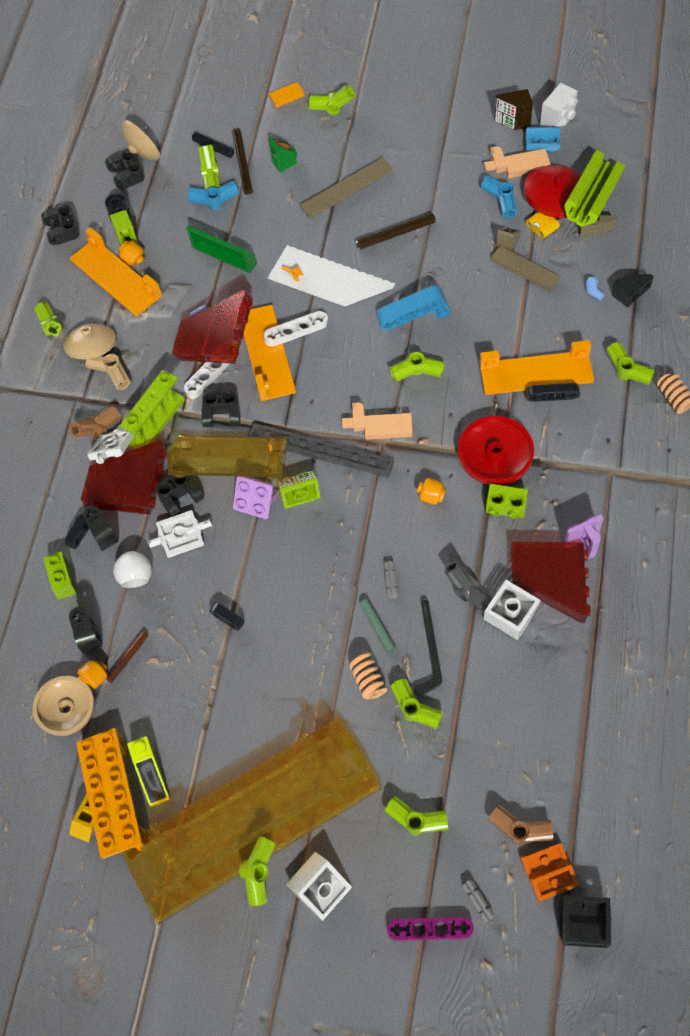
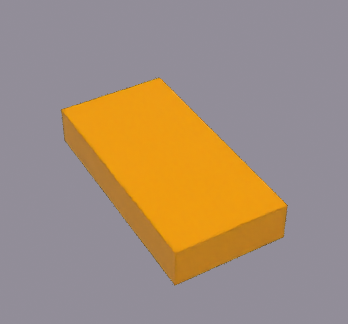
[269,82,305,108]

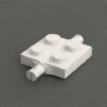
[87,424,134,464]
[148,510,212,558]

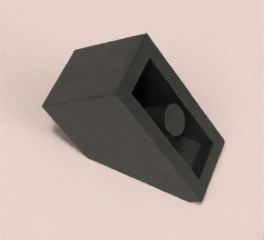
[612,274,654,308]

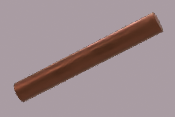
[106,631,148,684]

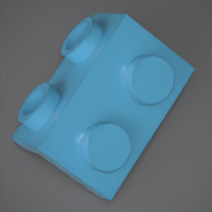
[525,127,561,152]

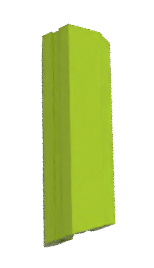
[564,149,626,227]

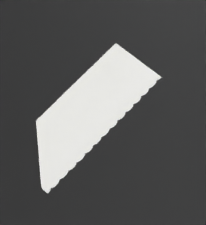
[267,245,396,307]

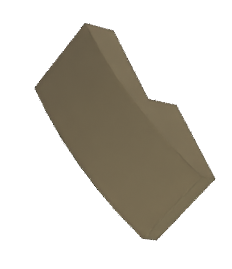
[580,215,617,237]

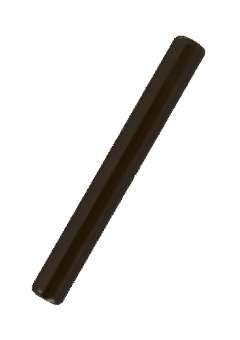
[232,128,253,195]
[356,213,436,250]

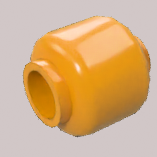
[118,240,145,266]
[416,478,446,505]
[77,660,107,690]

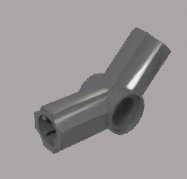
[444,561,493,614]

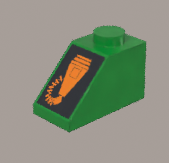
[268,138,297,172]

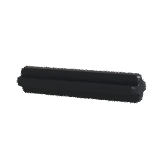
[192,132,235,158]

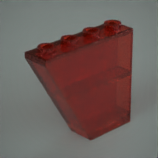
[172,290,253,364]
[81,440,168,515]
[511,542,591,623]

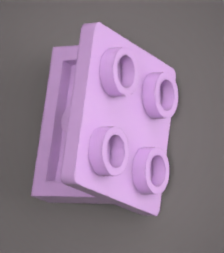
[233,475,278,519]
[564,514,604,559]

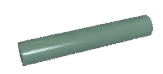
[360,599,396,654]

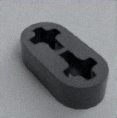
[65,514,89,549]
[209,602,245,631]

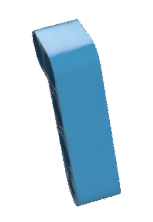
[376,285,450,330]

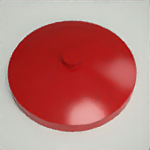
[524,165,582,218]
[458,416,534,485]

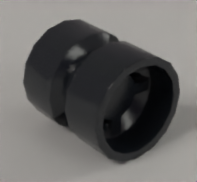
[105,193,131,222]

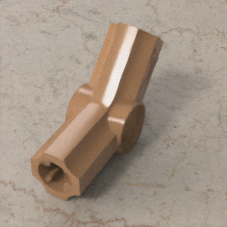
[69,405,122,440]
[488,804,553,845]

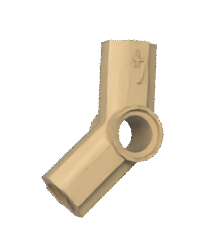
[85,354,131,390]

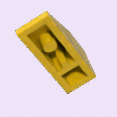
[69,794,95,843]

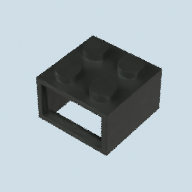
[562,895,611,948]

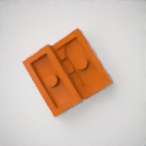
[520,842,580,902]

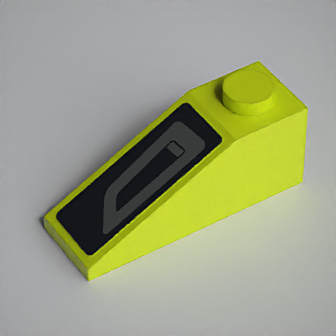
[127,736,170,807]

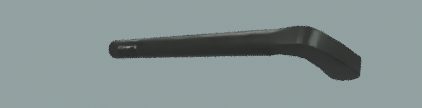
[414,600,442,695]

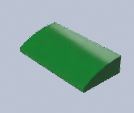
[186,225,257,273]

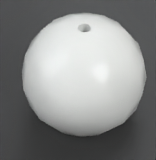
[113,551,152,588]

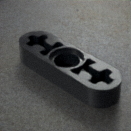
[526,383,580,402]

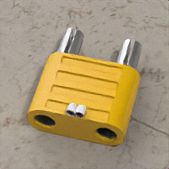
[526,212,566,239]

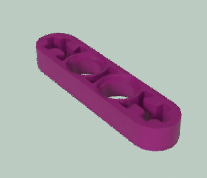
[387,917,474,941]

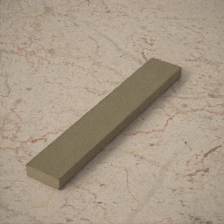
[300,157,392,219]

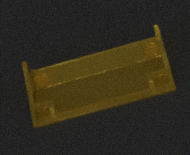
[167,436,288,479]

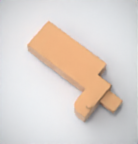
[484,146,550,178]
[342,403,412,440]

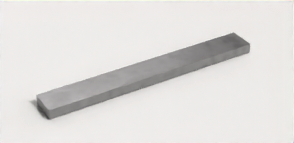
[248,423,394,478]

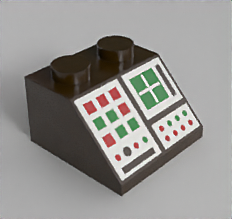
[494,89,533,130]

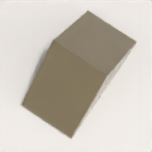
[496,227,521,252]

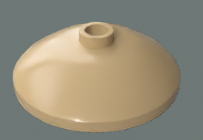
[121,120,161,161]
[63,324,116,359]
[33,676,94,736]

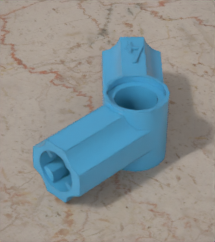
[481,175,517,219]
[188,181,239,210]

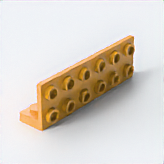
[69,227,162,317]
[236,301,296,401]
[480,340,594,395]
[76,728,149,859]

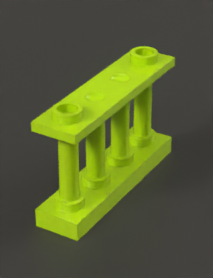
[120,370,185,455]

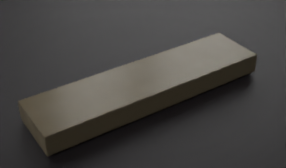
[491,245,560,292]

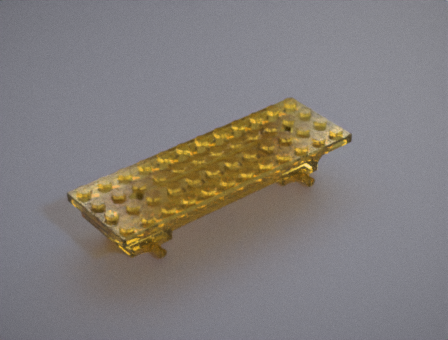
[121,717,382,925]

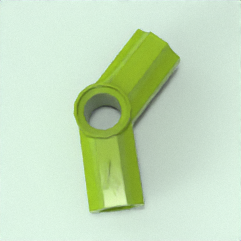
[309,85,355,115]
[198,145,220,189]
[34,302,63,337]
[606,342,655,385]
[389,352,445,382]
[390,679,443,729]
[384,796,448,836]
[239,836,275,907]

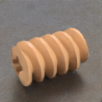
[657,374,690,414]
[349,653,387,700]

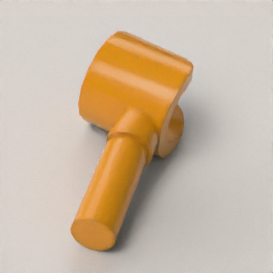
[281,265,304,281]

